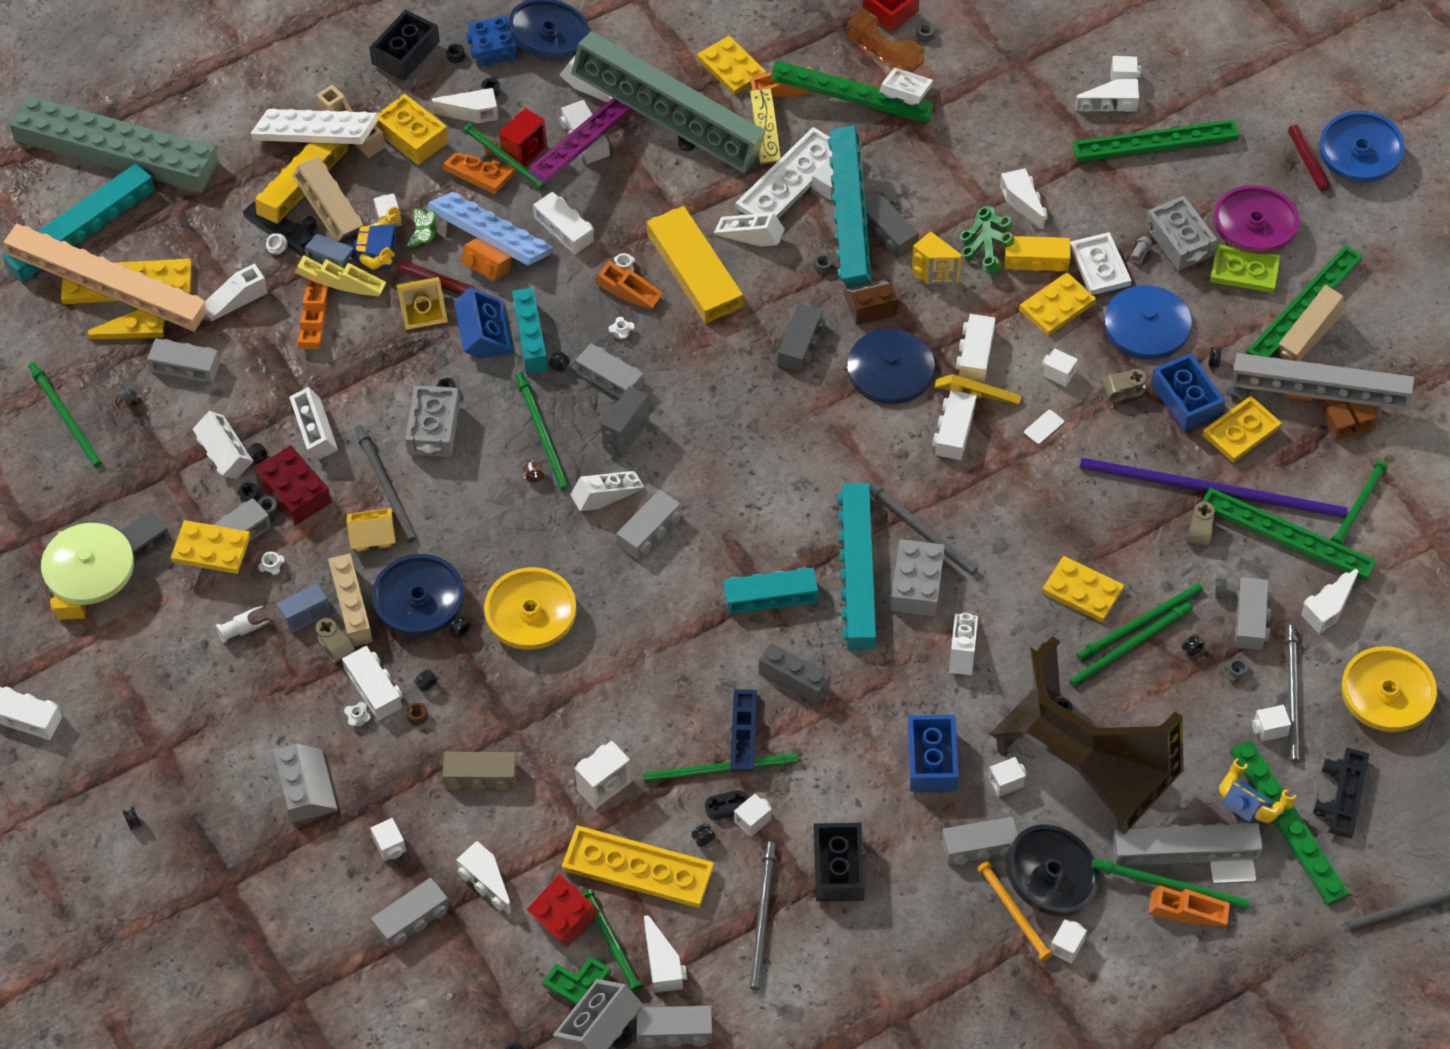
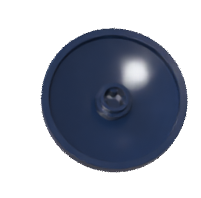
[508,0,589,59]
[847,329,935,404]
[372,554,464,636]

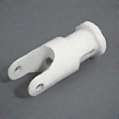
[215,606,270,644]

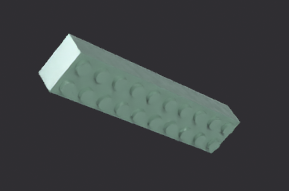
[571,31,766,174]
[10,95,219,193]

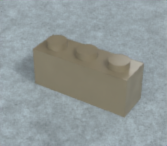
[442,752,517,790]

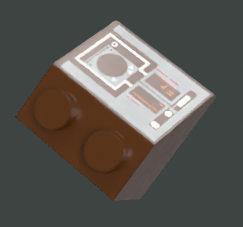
[843,280,898,325]

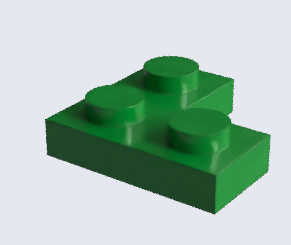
[542,957,611,1006]

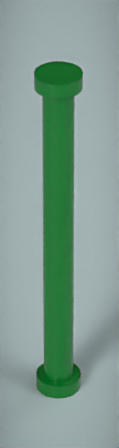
[462,122,546,190]
[1330,461,1388,545]
[582,889,644,993]

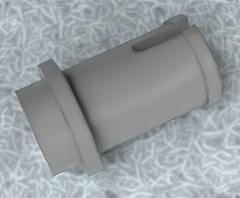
[1130,236,1152,264]

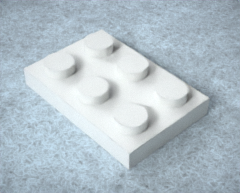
[879,67,933,105]
[1070,232,1132,295]

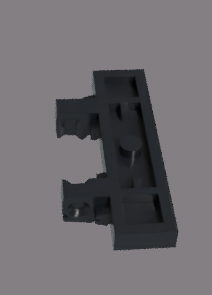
[243,201,317,257]
[1313,747,1370,839]

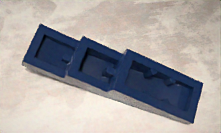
[730,689,757,771]

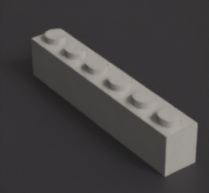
[1112,822,1262,866]

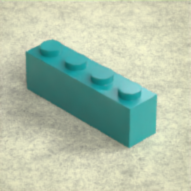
[512,288,548,374]
[723,568,818,615]

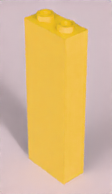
[646,206,743,324]

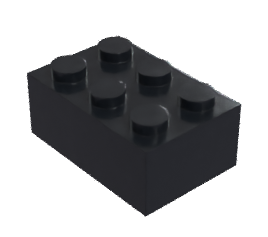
[369,9,440,80]
[813,822,865,902]

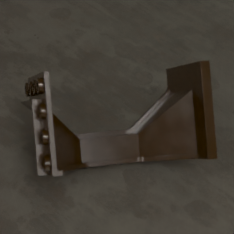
[990,636,1184,834]

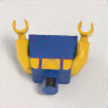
[345,206,401,270]
[1219,758,1296,824]

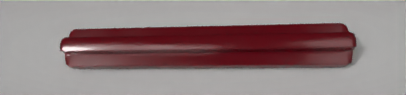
[1288,124,1329,191]
[397,260,475,295]

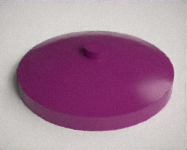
[1213,185,1299,254]

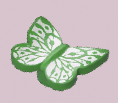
[406,209,437,248]

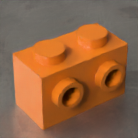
[460,238,513,281]

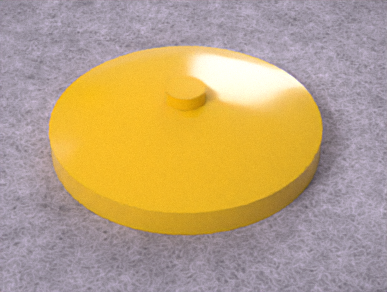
[484,567,576,650]
[1341,646,1437,732]

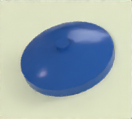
[1319,111,1405,182]
[1104,285,1191,360]

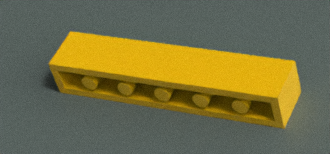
[255,142,348,224]

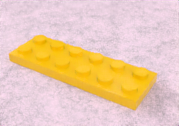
[61,259,192,304]
[561,825,714,908]

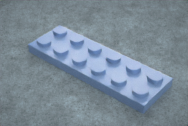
[426,192,553,265]

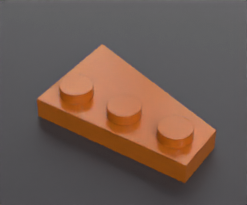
[443,152,518,194]

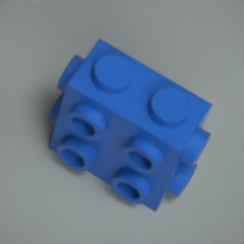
[465,16,517,67]

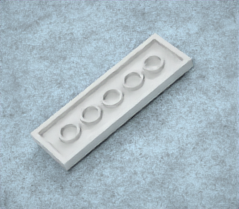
[250,109,379,144]
[736,127,832,219]

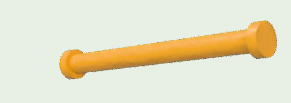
[977,861,1053,962]

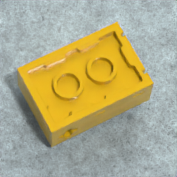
[375,94,449,165]

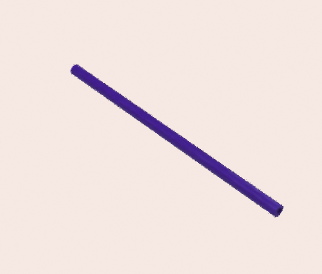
[1080,458,1348,518]

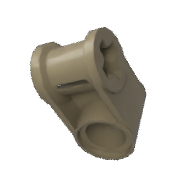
[1102,369,1146,403]
[1187,502,1215,547]
[316,618,355,664]

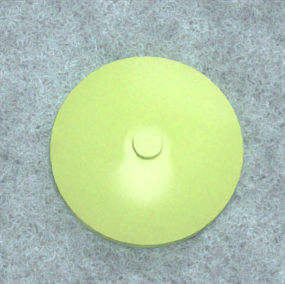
[41,523,134,605]

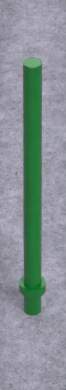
[28,362,102,468]
[515,372,569,491]
[1076,583,1203,661]
[1069,602,1193,688]
[643,753,798,782]
[1091,859,1250,909]

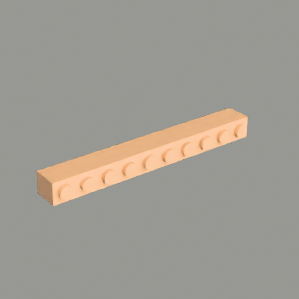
[3,223,207,332]

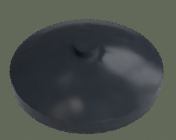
[1006,824,1099,916]

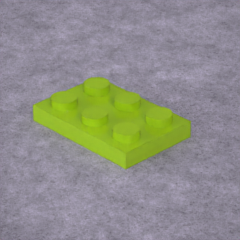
[1210,244,1280,293]

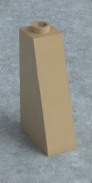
[1279,285,1344,361]

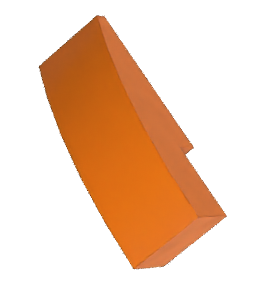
[750,66,812,97]
[594,261,663,310]
[1148,885,1230,927]

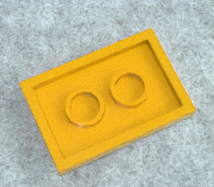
[697,36,766,96]
[1019,273,1096,336]
[1202,396,1282,463]
[171,520,250,574]
[1042,556,1124,623]

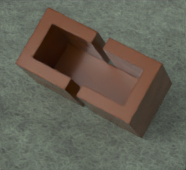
[1324,402,1378,441]

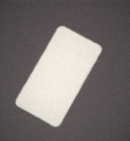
[1024,410,1064,444]
[1210,860,1256,883]

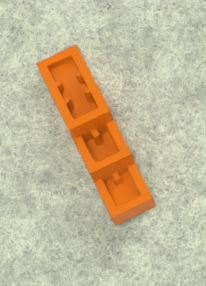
[297,279,330,350]

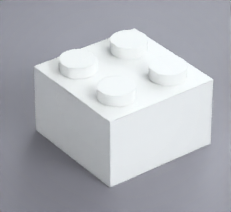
[575,741,632,809]

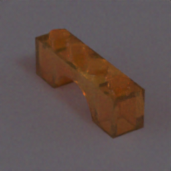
[847,8,925,73]

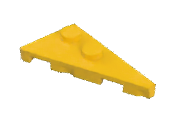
[87,309,166,340]
[934,374,1021,404]

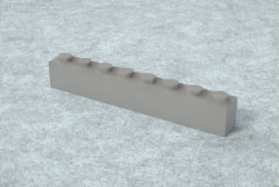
[1232,353,1414,410]

